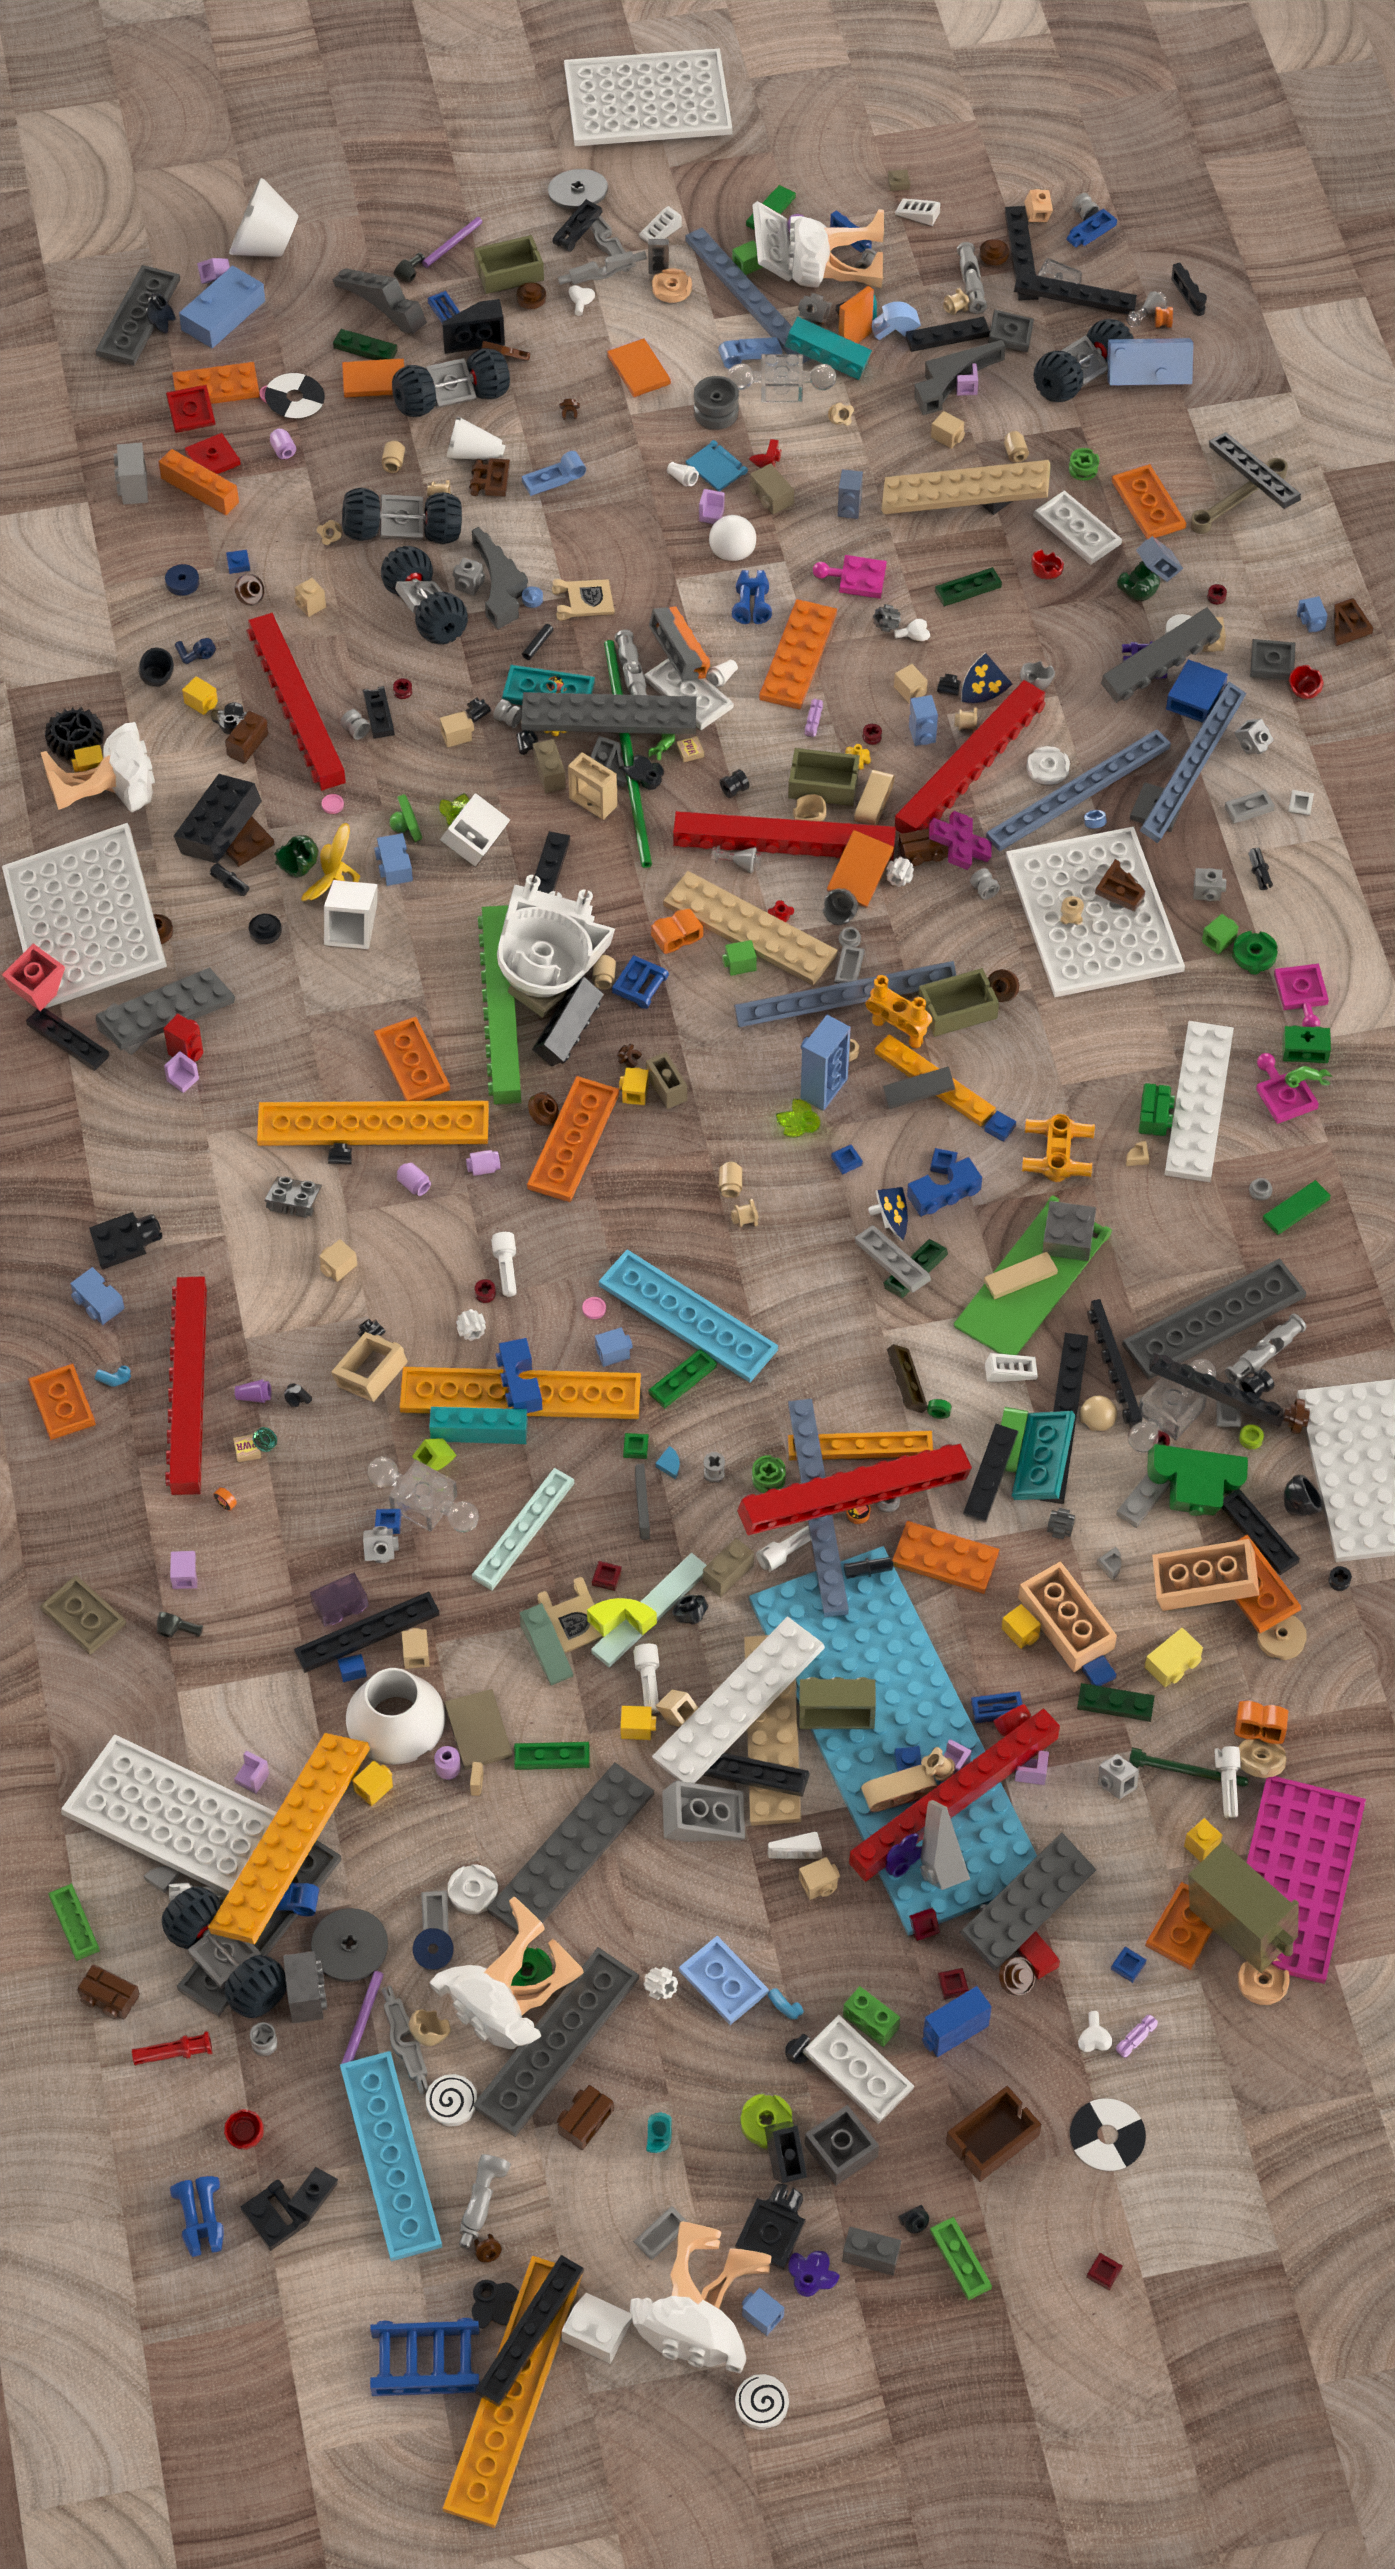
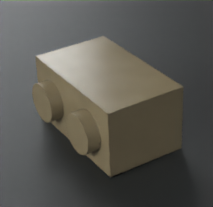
[749,464,794,514]
[533,739,566,793]
[646,1052,687,1109]
[703,1538,754,1598]

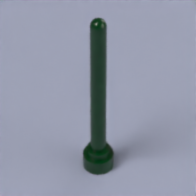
[1129,1747,1249,1787]

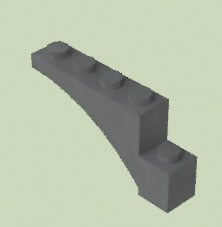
[332,268,427,334]
[914,340,1005,415]
[472,527,528,629]

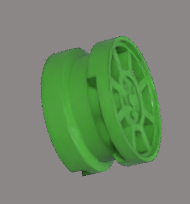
[1068,448,1099,481]
[752,1455,786,1493]

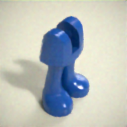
[732,570,772,624]
[170,2176,224,2257]

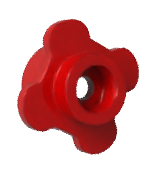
[768,900,794,922]

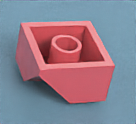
[2,943,65,1011]

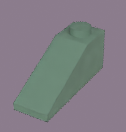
[519,1603,573,1686]

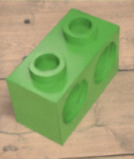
[843,1986,900,2047]

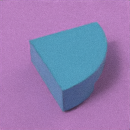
[656,1446,680,1479]

